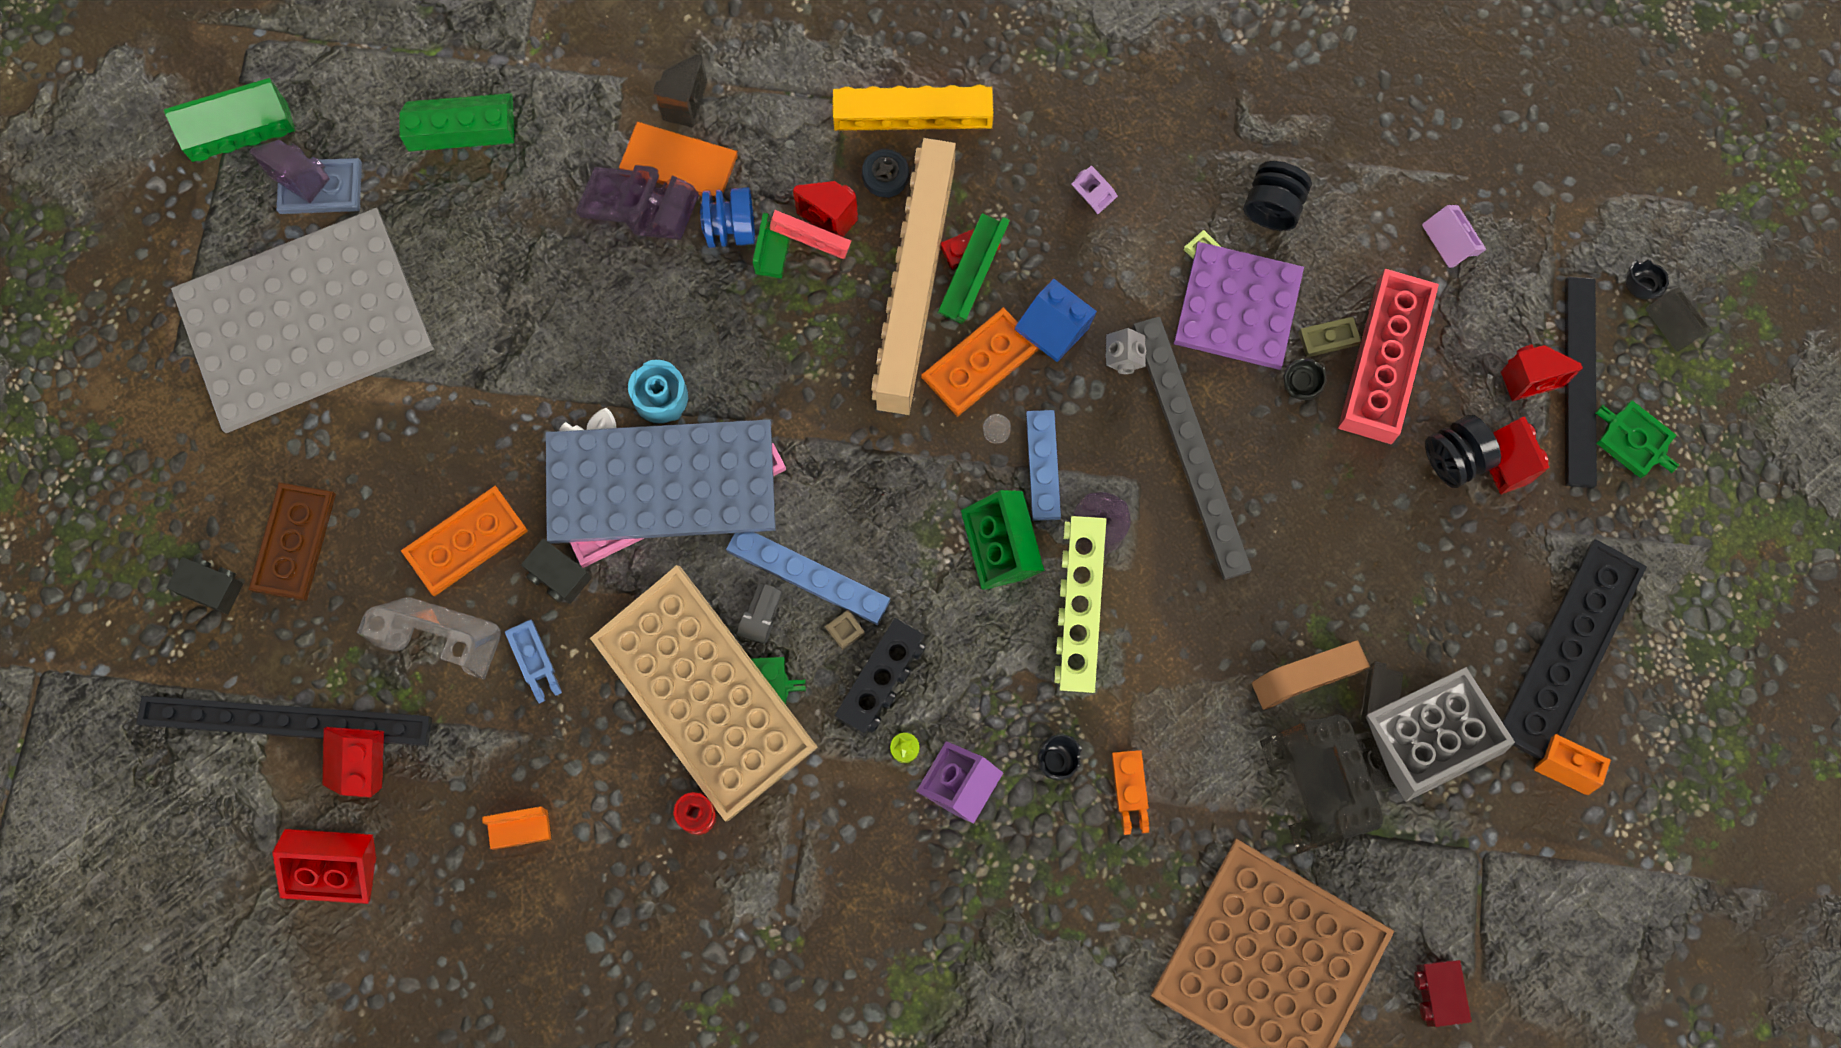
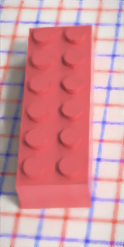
[1338,269,1439,444]

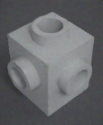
[1106,328,1146,374]

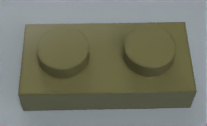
[1298,317,1361,358]

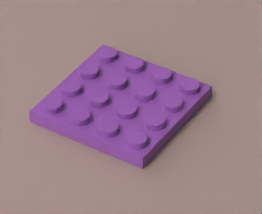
[1174,242,1304,370]

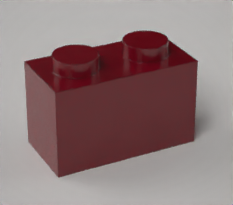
[1414,960,1472,1027]

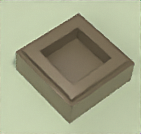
[825,610,865,650]

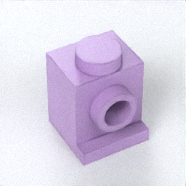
[1072,165,1118,214]

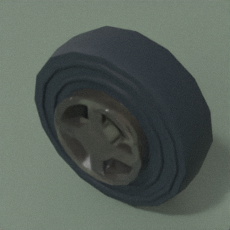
[862,149,909,197]

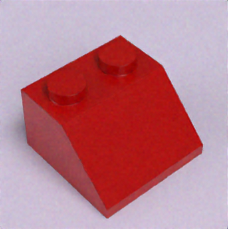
[793,181,858,237]
[1501,345,1583,401]
[322,727,384,797]

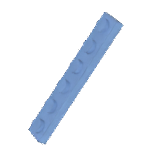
[726,532,890,626]

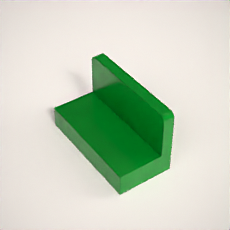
[753,213,790,279]

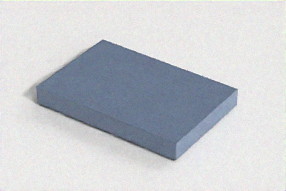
[276,158,362,214]

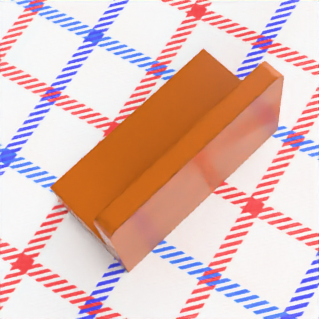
[1534,734,1611,795]
[482,807,551,850]

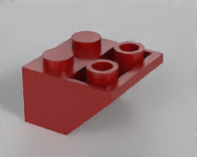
[1489,417,1550,494]

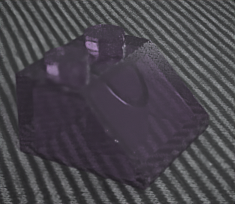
[249,140,330,203]

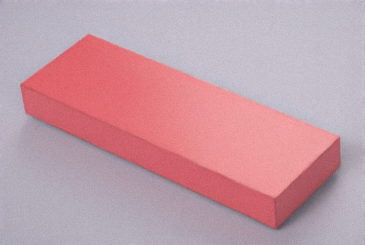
[769,210,851,259]

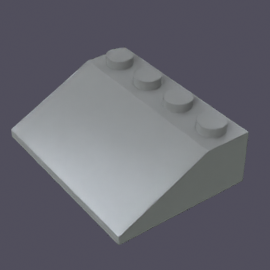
[1366,667,1515,802]

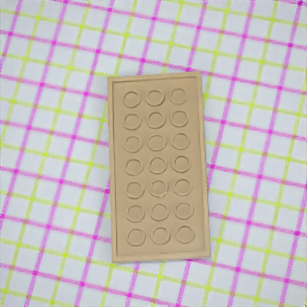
[590,565,818,821]

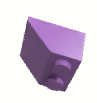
[917,741,1003,824]

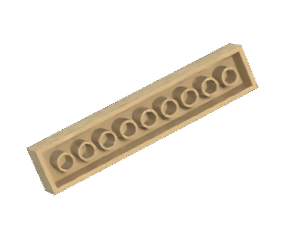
[871,138,956,415]

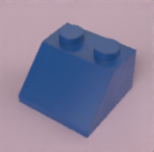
[1014,279,1097,362]

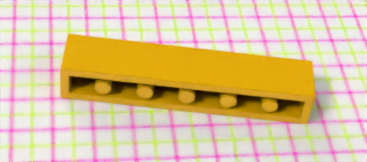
[833,85,993,131]

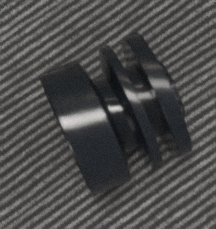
[1243,161,1312,231]
[1425,415,1501,488]

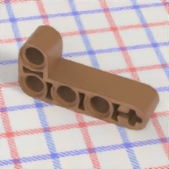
[1251,641,1370,710]

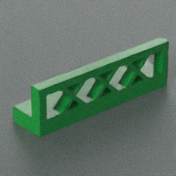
[937,213,1010,324]

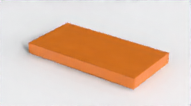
[619,122,738,200]
[921,307,1039,417]
[401,486,528,597]

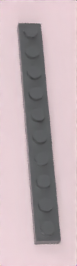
[1133,316,1252,580]

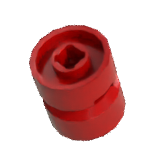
[674,792,717,835]

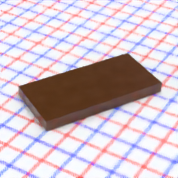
[248,482,336,601]

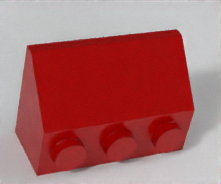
[272,829,376,904]

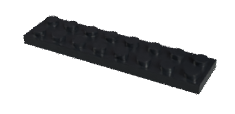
[1502,539,1647,761]

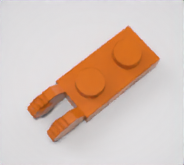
[1112,750,1149,835]

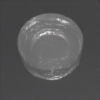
[983,414,1011,443]

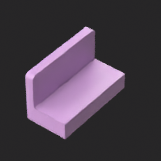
[1423,205,1486,268]

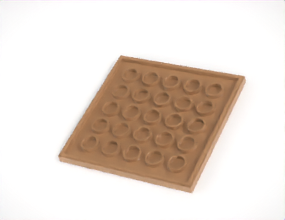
[1150,839,1394,1048]

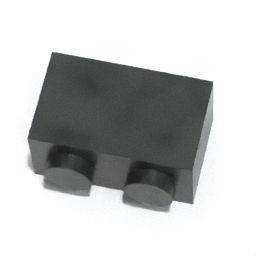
[521,539,592,604]
[166,557,243,615]

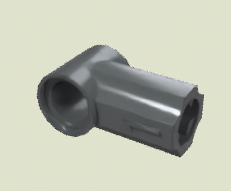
[737,584,782,645]

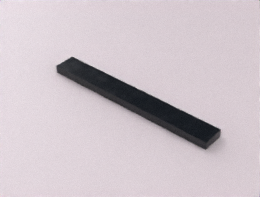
[1565,276,1597,488]

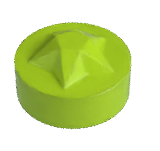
[890,733,919,763]

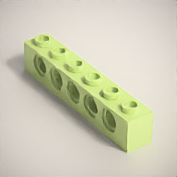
[1054,516,1106,693]

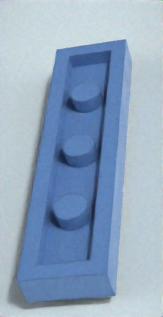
[1026,410,1061,521]

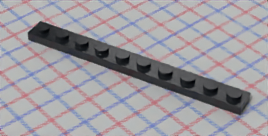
[136,696,432,747]

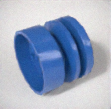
[700,187,755,248]

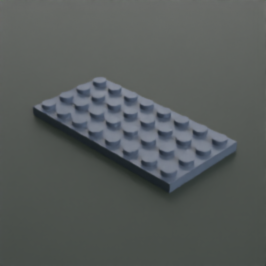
[546,420,776,544]

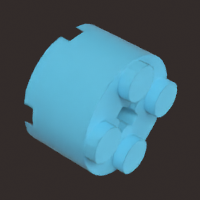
[628,360,688,423]

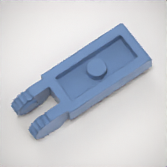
[505,620,562,703]

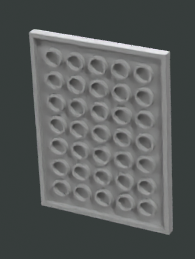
[171,208,434,433]

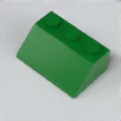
[961,490,1045,590]

